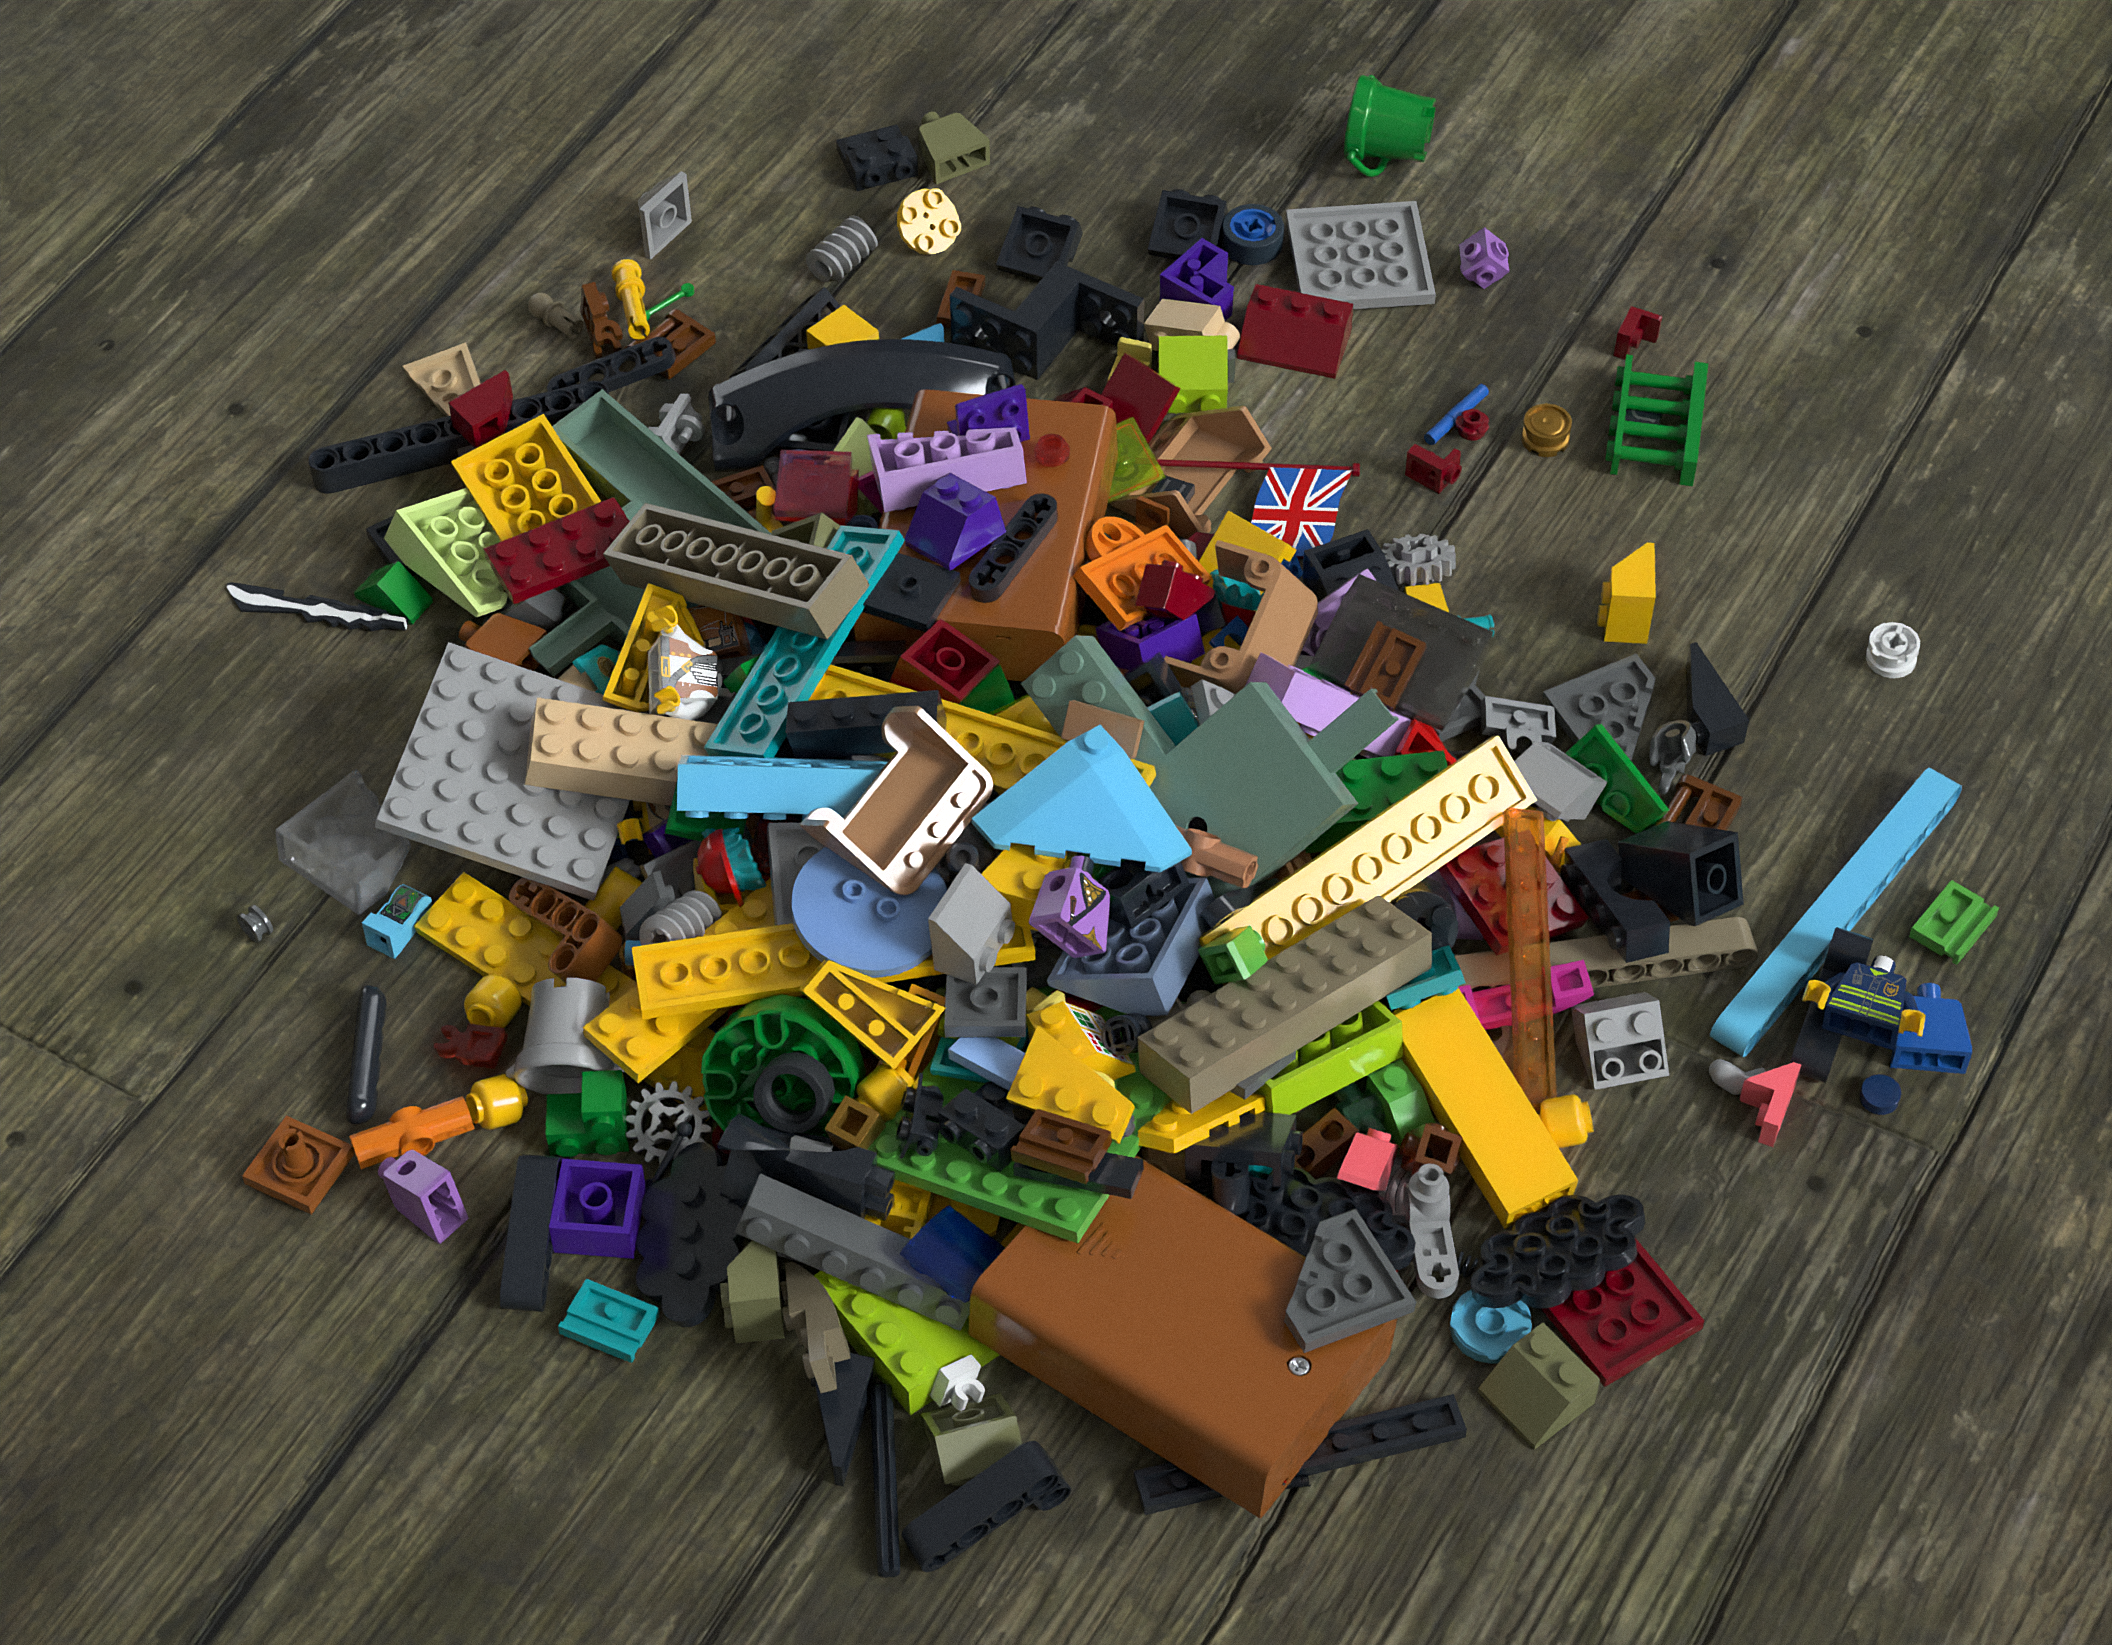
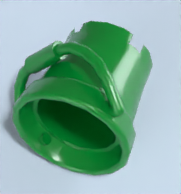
[1344,75,1436,177]

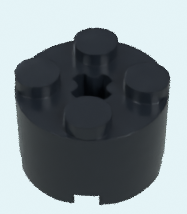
[1390,877,1458,951]

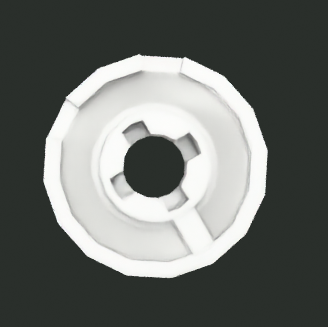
[1866,622,1920,678]

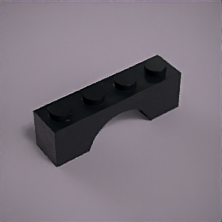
[1560,839,1670,963]

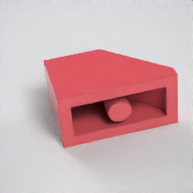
[1337,1128,1399,1191]

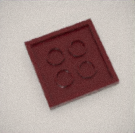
[1437,830,1589,956]
[1542,1238,1705,1387]

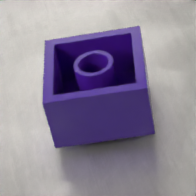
[549,1159,646,1259]

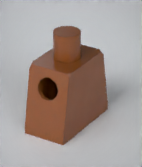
[459,613,547,671]

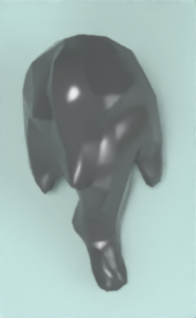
[1650,720,1696,794]

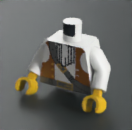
[648,605,734,720]

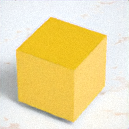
[806,305,879,349]

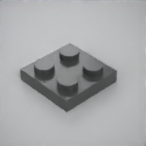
[944,967,1027,1037]

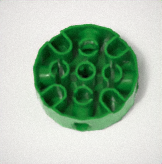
[701,994,866,1138]

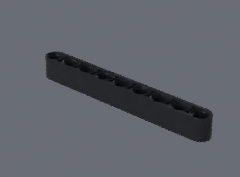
[309,381,609,494]

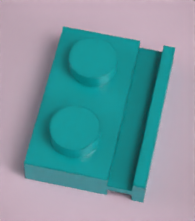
[558,1279,660,1363]

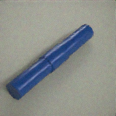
[1424,384,1489,445]

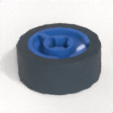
[1221,204,1284,266]

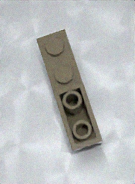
[780,1262,850,1393]

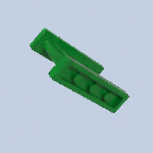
[1605,354,1709,486]

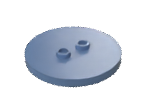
[791,847,947,978]

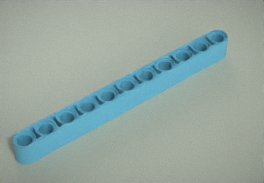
[1710,767,1962,1057]

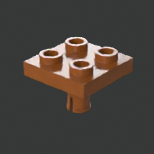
[242,1115,355,1215]

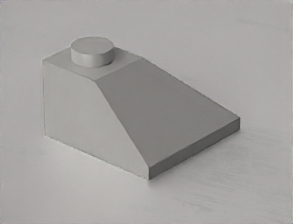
[638,171,692,260]

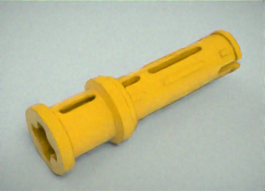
[611,259,650,340]

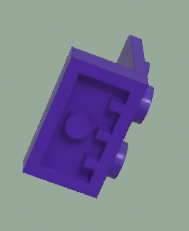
[947,384,1030,442]

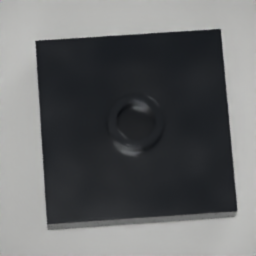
[862,553,961,632]

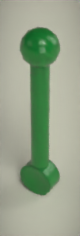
[645,283,695,321]

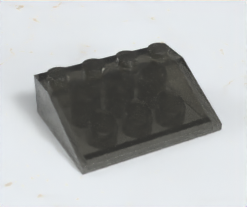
[1308,574,1493,731]

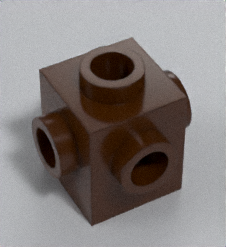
[1399,1123,1462,1177]

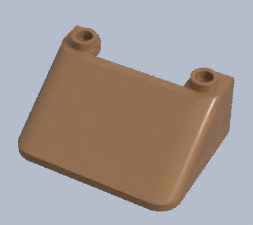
[1108,406,1272,539]
[800,706,993,895]

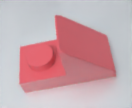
[1740,1062,1801,1147]

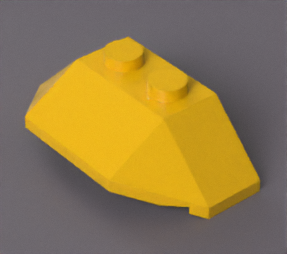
[602,583,704,712]

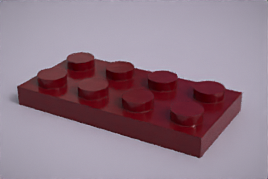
[484,497,630,604]

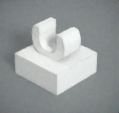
[930,1354,985,1411]

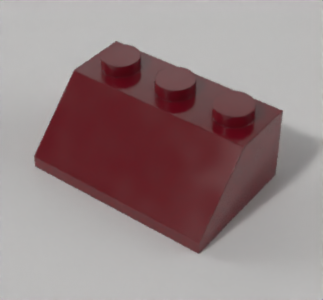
[1237,284,1353,379]

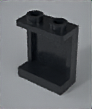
[1185,1111,1303,1188]

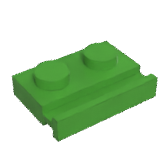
[1909,880,1999,965]

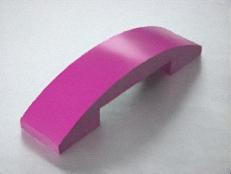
[1458,960,1594,1029]

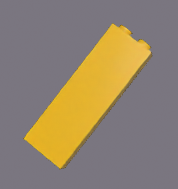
[1393,988,1578,1229]

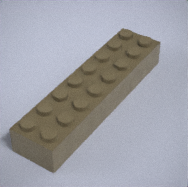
[603,503,870,640]
[1138,895,1432,1114]

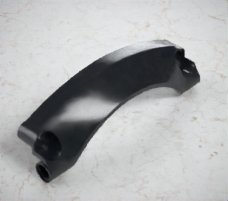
[708,339,1016,471]

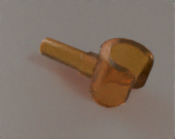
[1549,836,1569,879]

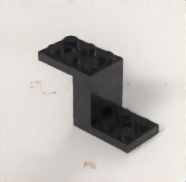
[950,262,1144,380]

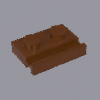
[1344,621,1427,712]
[1011,1108,1112,1184]

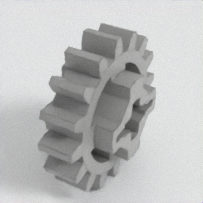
[1382,534,1456,586]
[626,1081,712,1164]

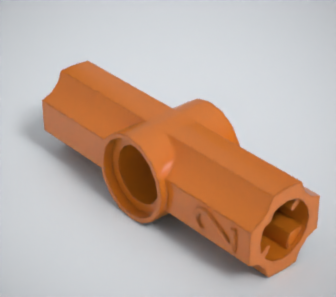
[349,1096,475,1169]

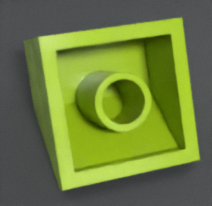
[1158,335,1228,414]

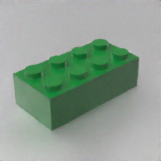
[1305,750,1448,854]

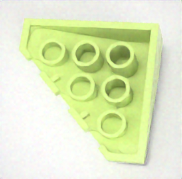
[384,488,508,617]

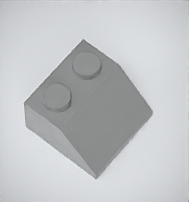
[928,863,1015,985]

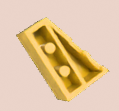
[981,843,1078,931]
[798,960,946,1069]

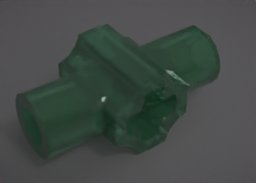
[1332,1082,1392,1141]

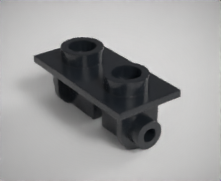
[896,1073,944,1159]

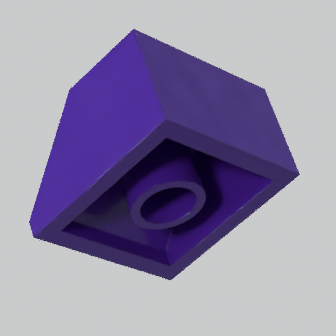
[905,473,1006,571]

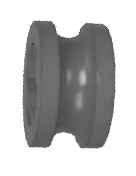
[237,905,274,943]

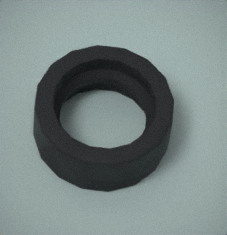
[753,1052,835,1134]

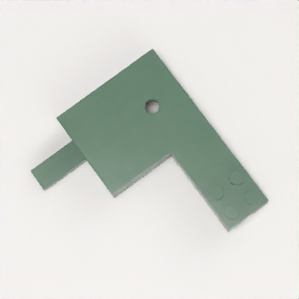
[528,389,771,677]
[1021,635,1399,900]

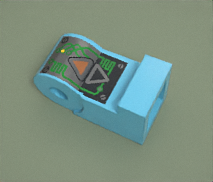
[362,884,432,959]

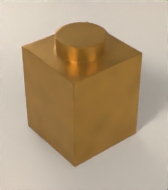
[825,1096,886,1151]

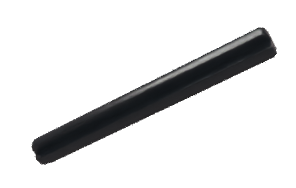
[870,1383,900,1578]

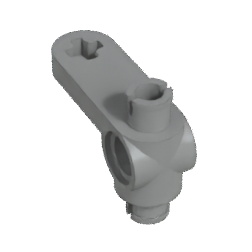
[1403,1164,1459,1299]

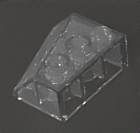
[275,769,411,915]

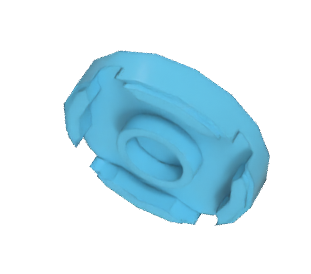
[1450,1290,1532,1364]

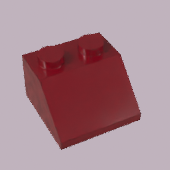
[889,618,1000,704]

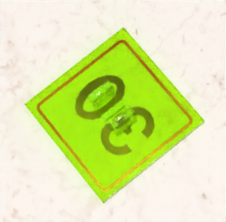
[1108,417,1166,503]

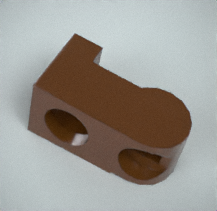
[1294,1108,1359,1180]

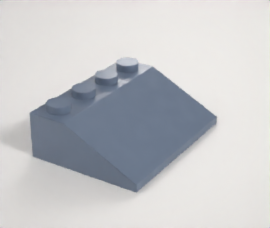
[1047,878,1215,1016]

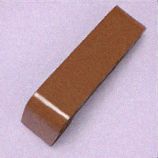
[509,877,623,984]

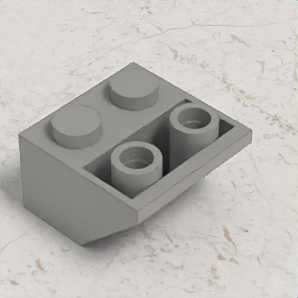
[1514,742,1607,822]
[1571,992,1669,1090]

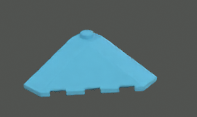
[972,725,1192,873]

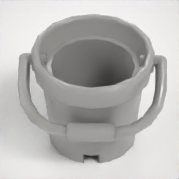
[506,978,625,1095]

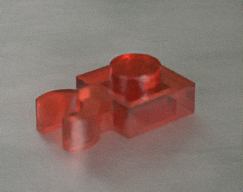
[433,1023,508,1069]

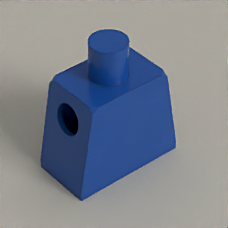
[1890,983,1972,1074]

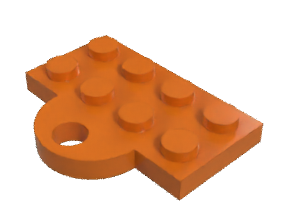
[1073,516,1212,631]

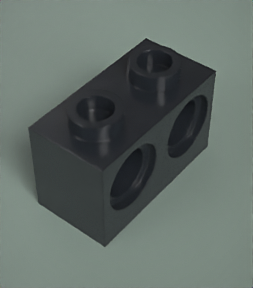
[1097,859,1190,929]

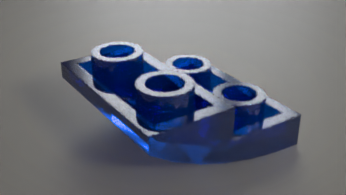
[900,1205,1005,1303]

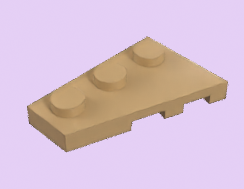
[402,342,481,417]

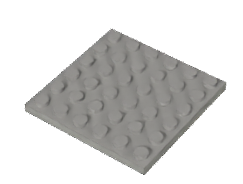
[375,642,660,901]

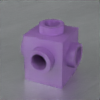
[1459,227,1509,289]

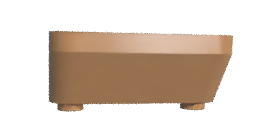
[1164,540,1318,698]

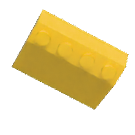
[451,414,601,541]

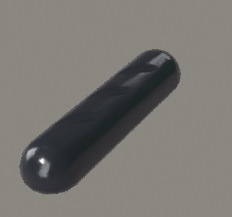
[346,985,387,1125]

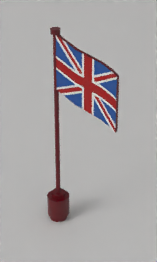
[1116,458,1360,559]

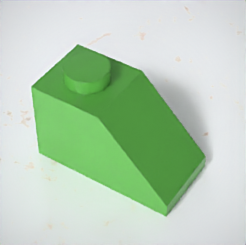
[1197,925,1268,984]
[1365,1059,1435,1149]

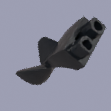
[718,1114,895,1221]

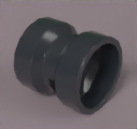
[1101,1013,1153,1056]

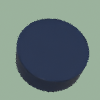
[1860,1074,1901,1115]

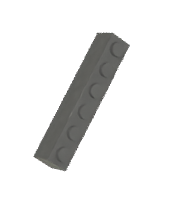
[735,1174,984,1331]

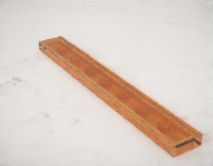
[1503,808,1557,1111]

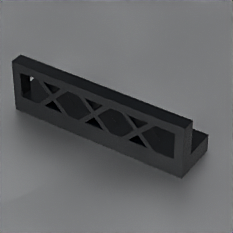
[729,287,841,378]

